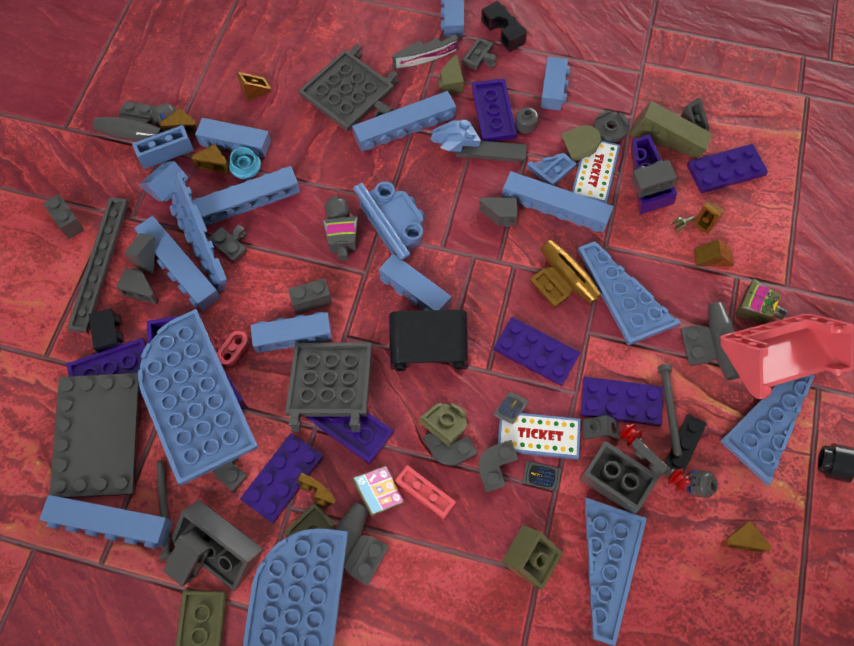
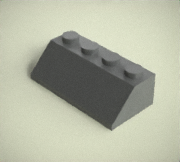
[171,500,263,592]

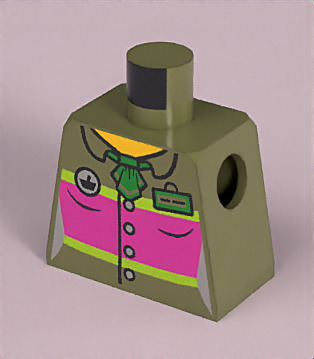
[735,279,787,324]

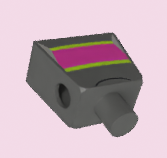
[323,216,359,261]

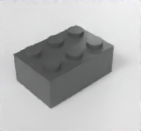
[580,441,660,514]

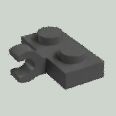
[462,37,497,70]
[208,225,248,264]

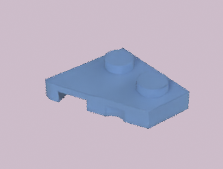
[527,153,577,186]

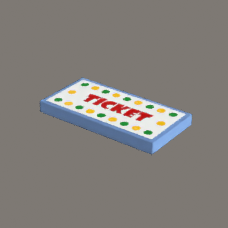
[572,140,620,203]
[498,413,580,460]

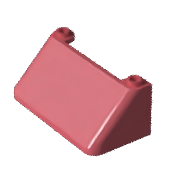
[720,314,854,399]

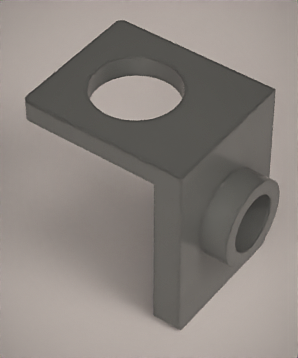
[583,415,620,440]

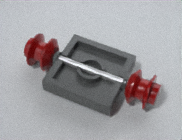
[620,424,691,491]

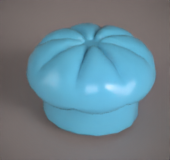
[229,147,261,179]

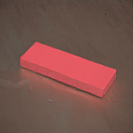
[395,465,456,520]

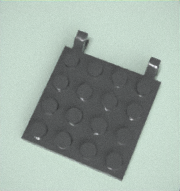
[298,44,399,132]
[285,343,373,432]

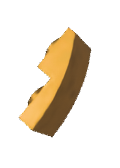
[295,473,335,507]

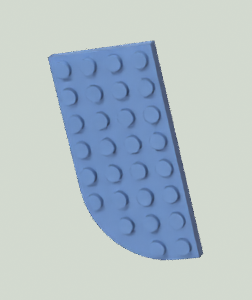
[138,309,259,486]
[243,529,349,646]

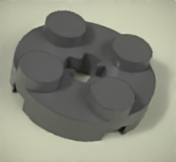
[593,110,629,143]

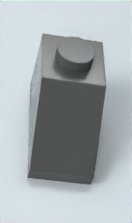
[479,198,517,227]
[116,268,158,304]

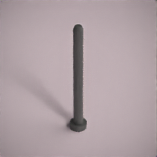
[657,364,682,457]
[156,461,171,561]

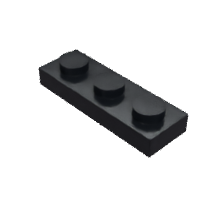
[665,414,707,474]

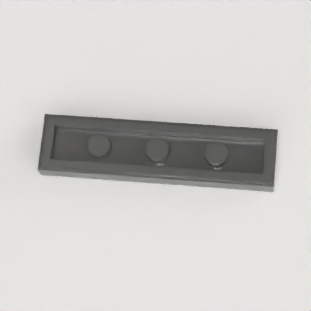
[456,141,527,163]

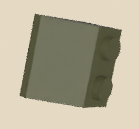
[501,525,563,590]

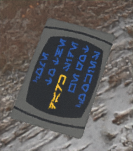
[493,392,529,425]
[523,461,561,491]

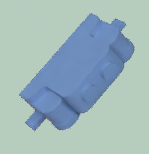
[353,182,425,260]

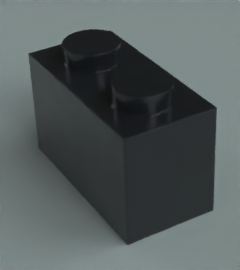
[88,308,125,353]

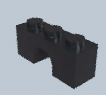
[481,1,527,52]

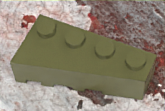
[629,101,712,158]

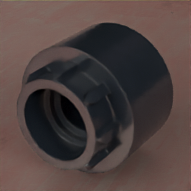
[817,443,854,483]

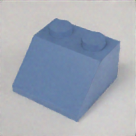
[139,161,189,202]

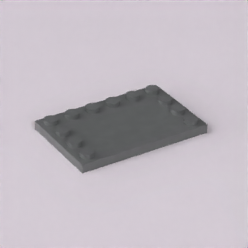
[49,373,140,498]

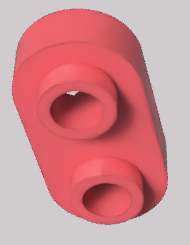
[217,331,249,367]

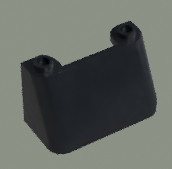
[389,310,468,371]

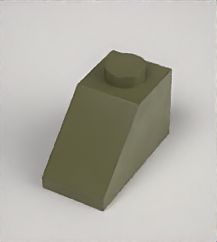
[438,55,464,94]

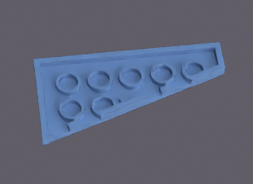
[170,171,227,292]
[577,241,681,346]
[720,374,814,486]
[584,498,647,646]

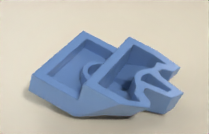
[430,120,481,152]

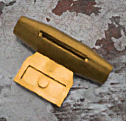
[529,240,601,309]

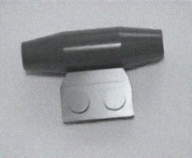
[92,101,164,142]
[680,302,740,380]
[335,502,389,585]

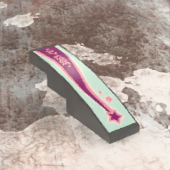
[392,34,458,69]

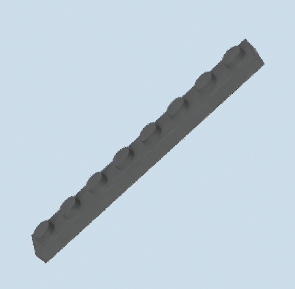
[67,197,129,334]

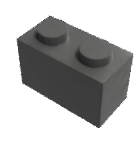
[632,160,677,198]
[43,194,85,239]
[288,278,332,315]
[163,531,212,587]

